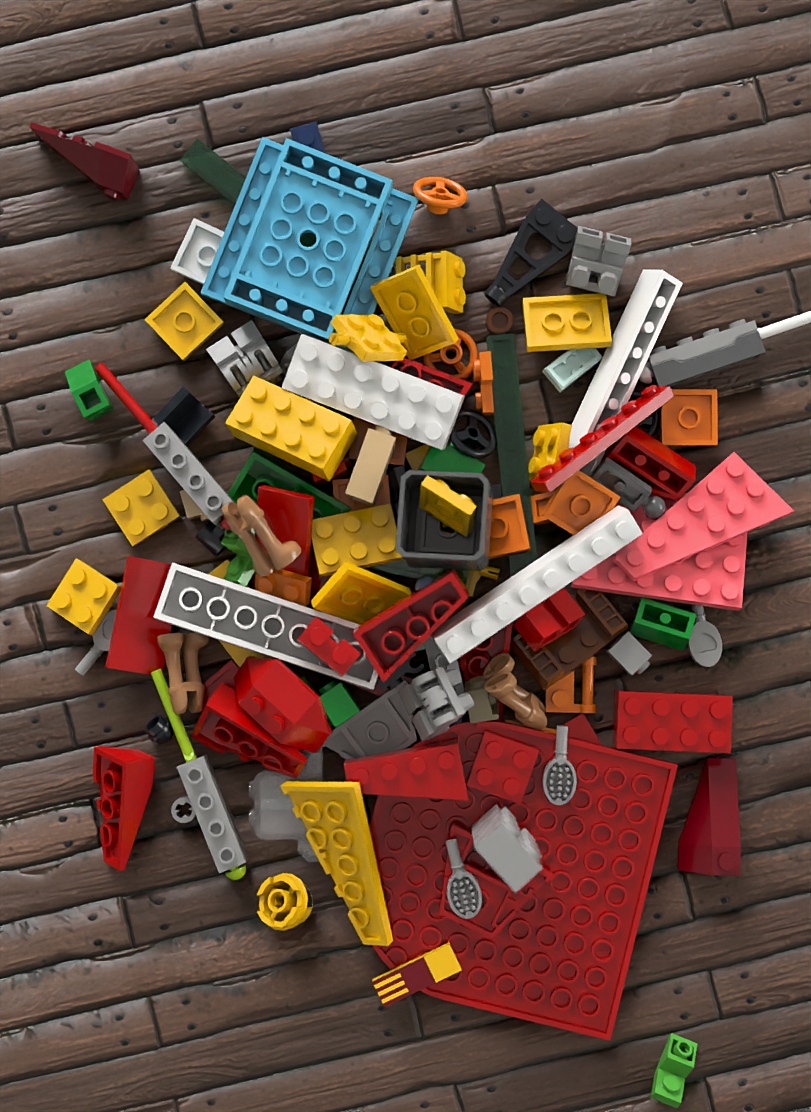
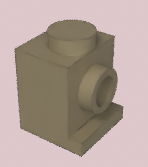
[464,676,499,724]

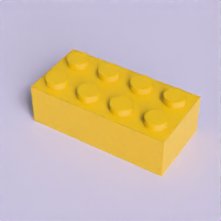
[225,376,358,481]

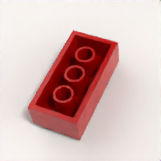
[612,690,733,753]

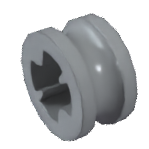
[171,796,196,823]

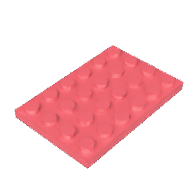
[571,493,748,611]

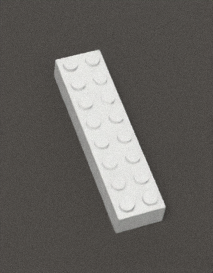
[154,563,378,690]

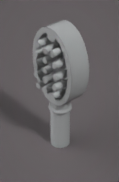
[687,604,722,667]
[75,610,117,676]
[542,725,577,805]
[446,839,482,919]

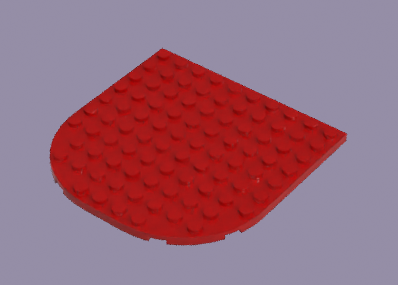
[369,720,678,1041]

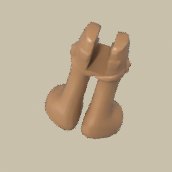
[222,495,301,576]
[157,633,209,714]
[483,653,547,731]

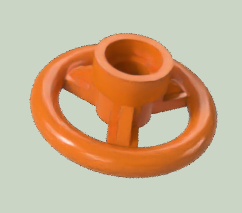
[413,177,468,214]
[423,328,478,380]

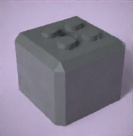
[396,470,493,571]

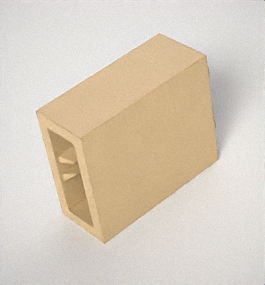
[345,426,396,507]

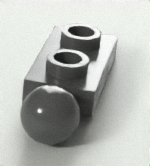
[589,457,666,519]

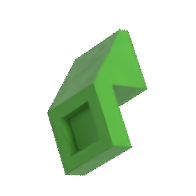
[221,529,255,587]
[650,1033,697,1108]

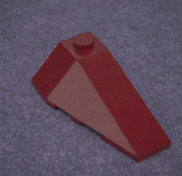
[30,122,140,201]

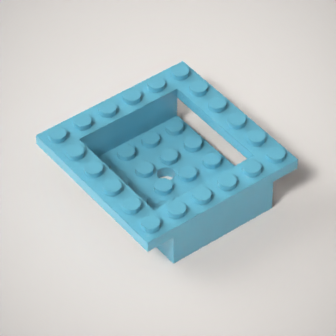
[200,137,419,354]

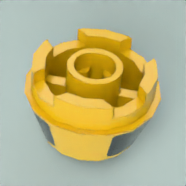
[257,873,313,931]

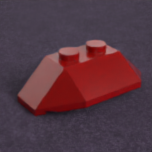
[233,656,332,753]

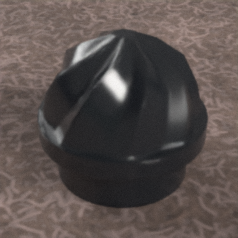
[145,714,174,744]

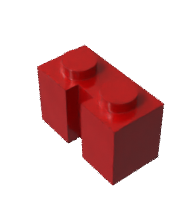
[514,588,585,652]
[296,617,361,677]

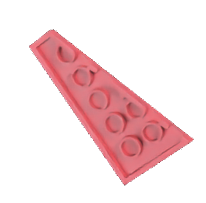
[613,452,794,581]

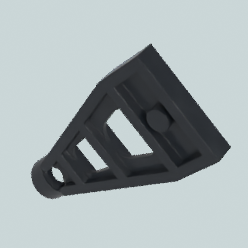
[484,198,578,308]

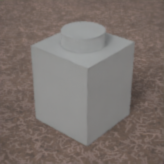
[605,631,652,675]

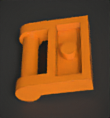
[545,656,597,713]

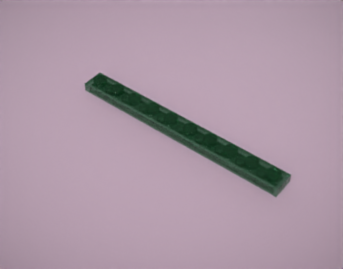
[486,333,537,577]

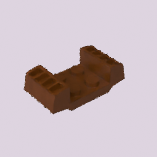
[510,589,629,690]

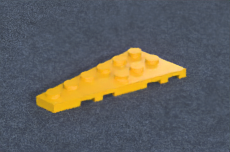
[280,781,393,946]

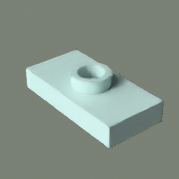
[542,348,603,393]

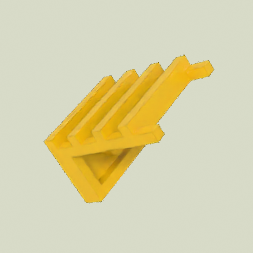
[393,251,466,314]

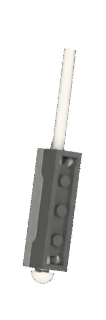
[639,311,811,387]

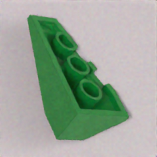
[228,447,351,519]

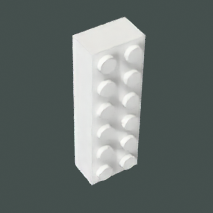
[282,334,465,450]

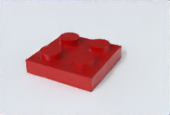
[466,730,539,804]

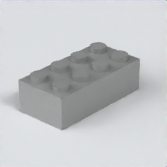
[471,804,543,893]

